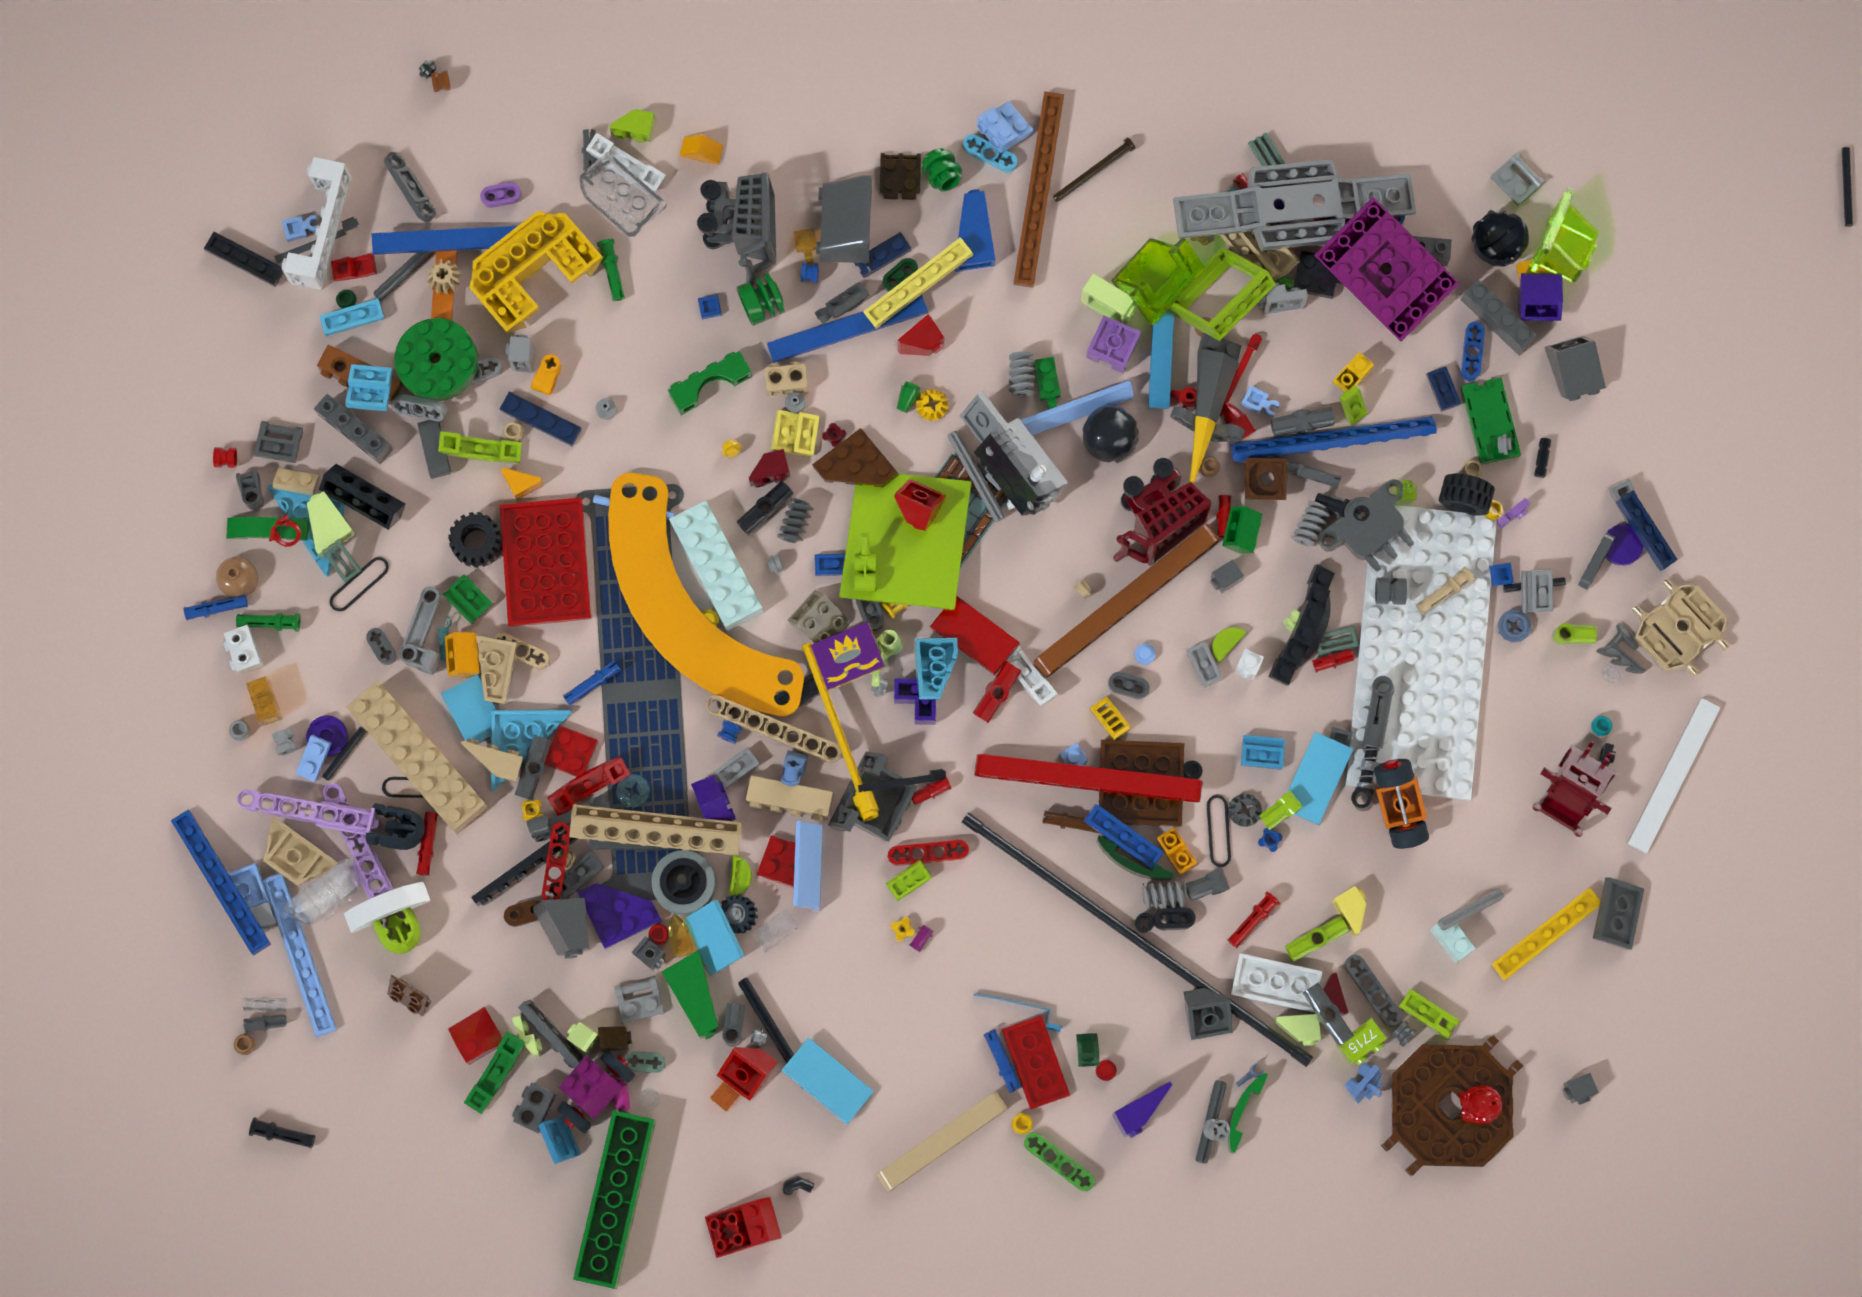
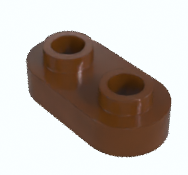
[504,900,541,927]

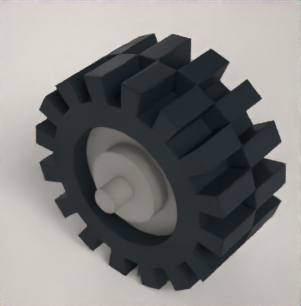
[721,895,758,934]

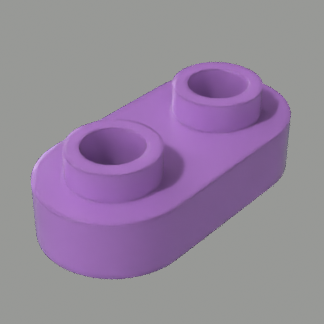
[480,182,521,208]

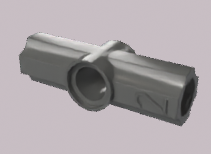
[1270,407,1335,437]
[514,735,552,800]
[1303,983,1354,1046]

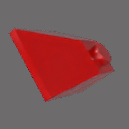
[897,314,944,356]
[894,479,946,531]
[448,1007,503,1065]
[716,1047,778,1101]

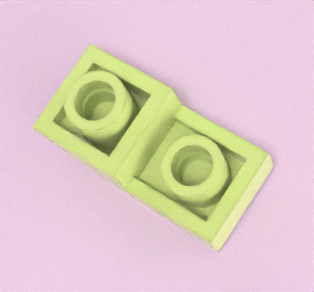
[512,1016,543,1057]

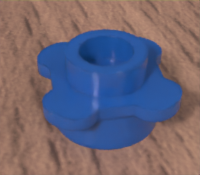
[1258,828,1283,852]

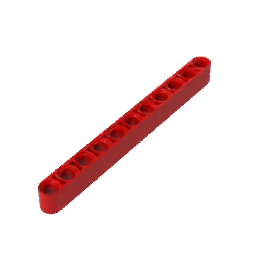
[974,754,1203,803]

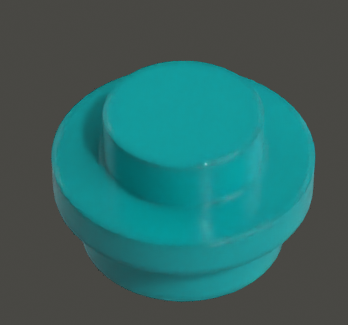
[1591,715,1612,737]

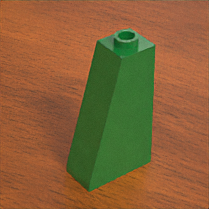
[662,950,719,1040]

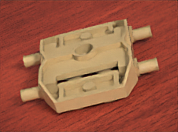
[1632,578,1730,678]

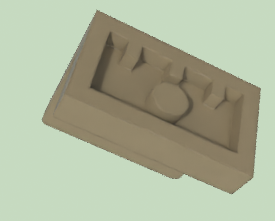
[788,590,850,644]

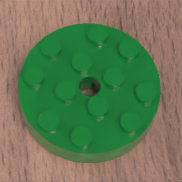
[394,318,479,401]

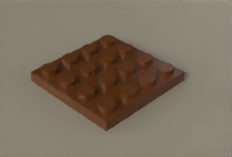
[1099,739,1185,827]

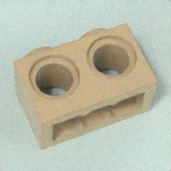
[764,362,808,397]

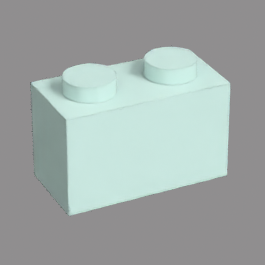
[1430,924,1476,964]

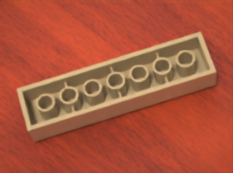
[346,680,488,835]

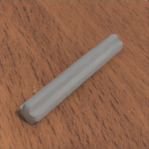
[1438,888,1504,930]

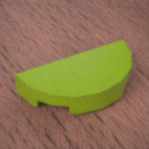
[1212,627,1247,664]
[729,855,752,897]

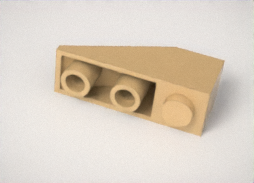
[461,738,523,782]

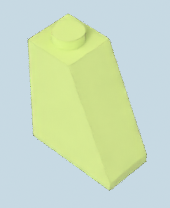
[307,491,355,558]

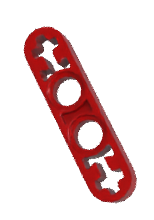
[542,822,570,900]
[888,840,969,866]

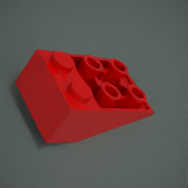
[705,1197,782,1258]

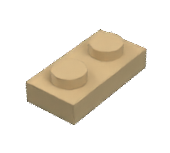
[273,468,319,496]

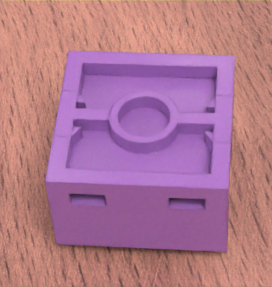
[1086,315,1141,374]

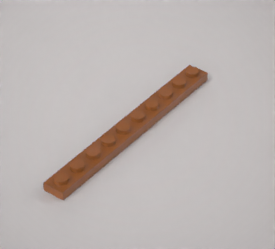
[1013,91,1064,288]

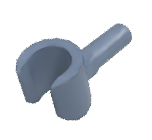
[1236,1063,1264,1087]

